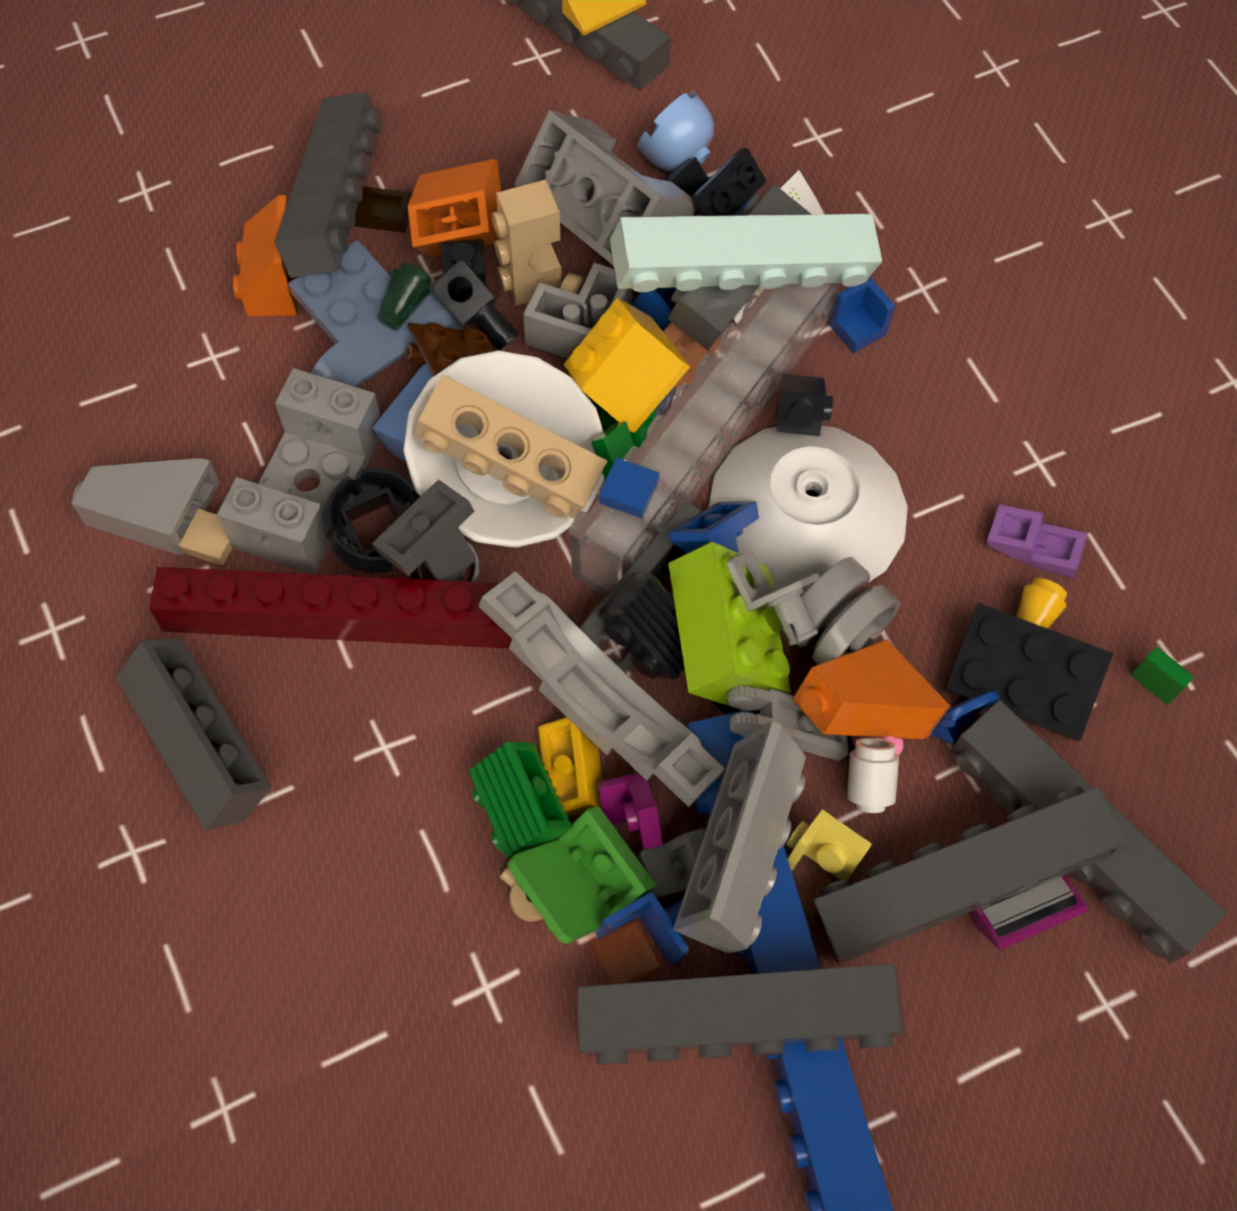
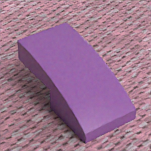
[987,504,1087,579]

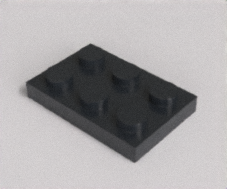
[943,603,1113,741]

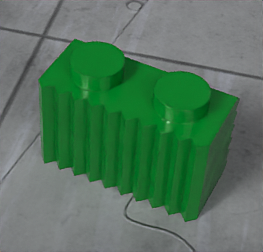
[468,742,572,858]

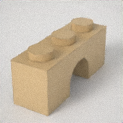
[492,179,562,306]

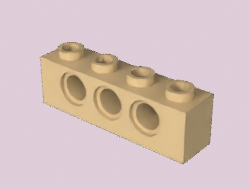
[414,374,607,520]

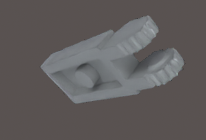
[728,685,849,761]

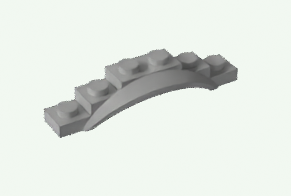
[479,571,725,807]

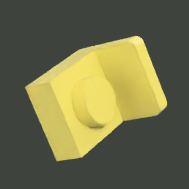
[786,809,872,880]

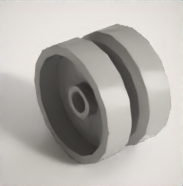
[782,557,901,665]

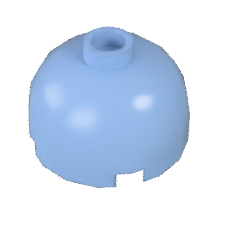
[637,91,714,172]

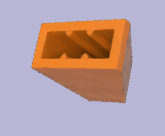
[793,640,950,739]

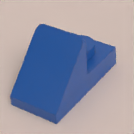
[669,501,759,554]

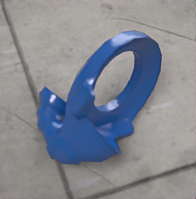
[930,686,1001,743]

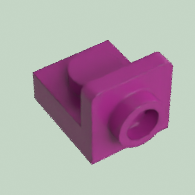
[598,773,663,850]

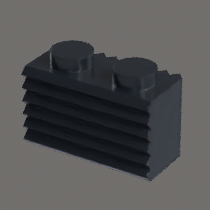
[598,572,685,680]

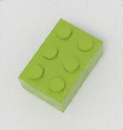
[668,542,791,711]

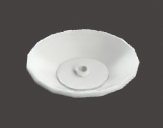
[403,350,604,548]
[708,426,908,597]

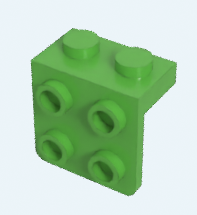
[508,806,656,944]

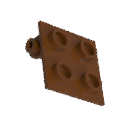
[404,322,495,377]

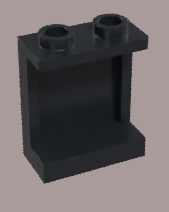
[665,148,767,216]

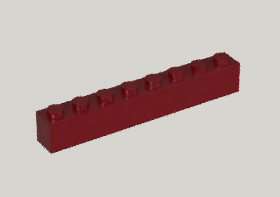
[149,567,512,649]

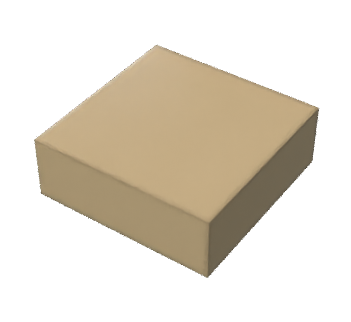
[179,509,232,566]

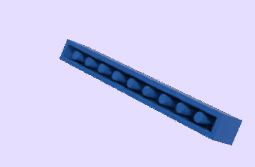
[686,711,894,1211]

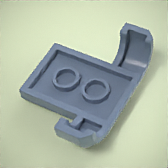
[288,240,464,388]

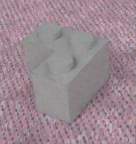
[523,263,633,358]

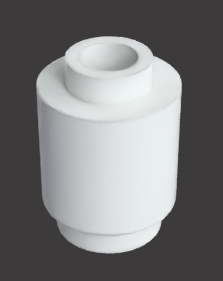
[847,737,899,813]

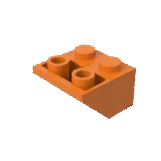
[408,159,501,257]

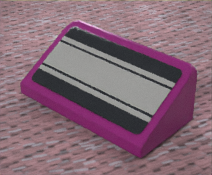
[971,875,1087,950]

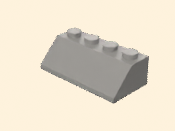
[673,721,806,954]

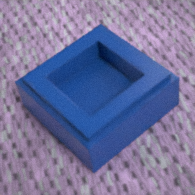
[599,457,660,519]

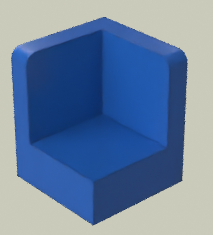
[829,277,895,354]

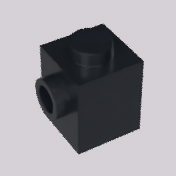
[441,239,487,302]
[776,373,833,436]

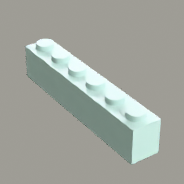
[610,214,882,292]

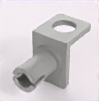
[727,551,820,646]

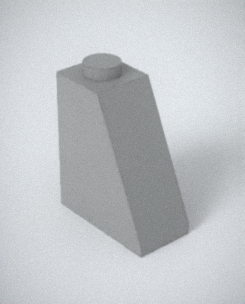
[71,458,220,556]

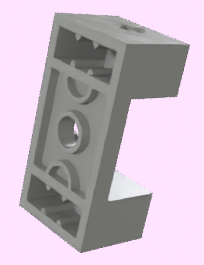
[514,110,697,266]
[217,368,381,574]

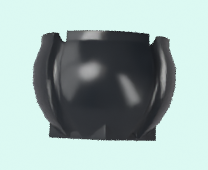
[323,468,419,573]

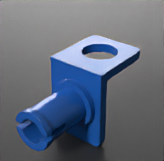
[595,892,689,967]

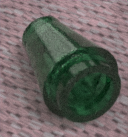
[376,263,432,331]

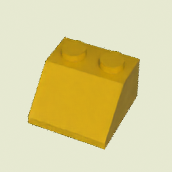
[563,297,690,433]

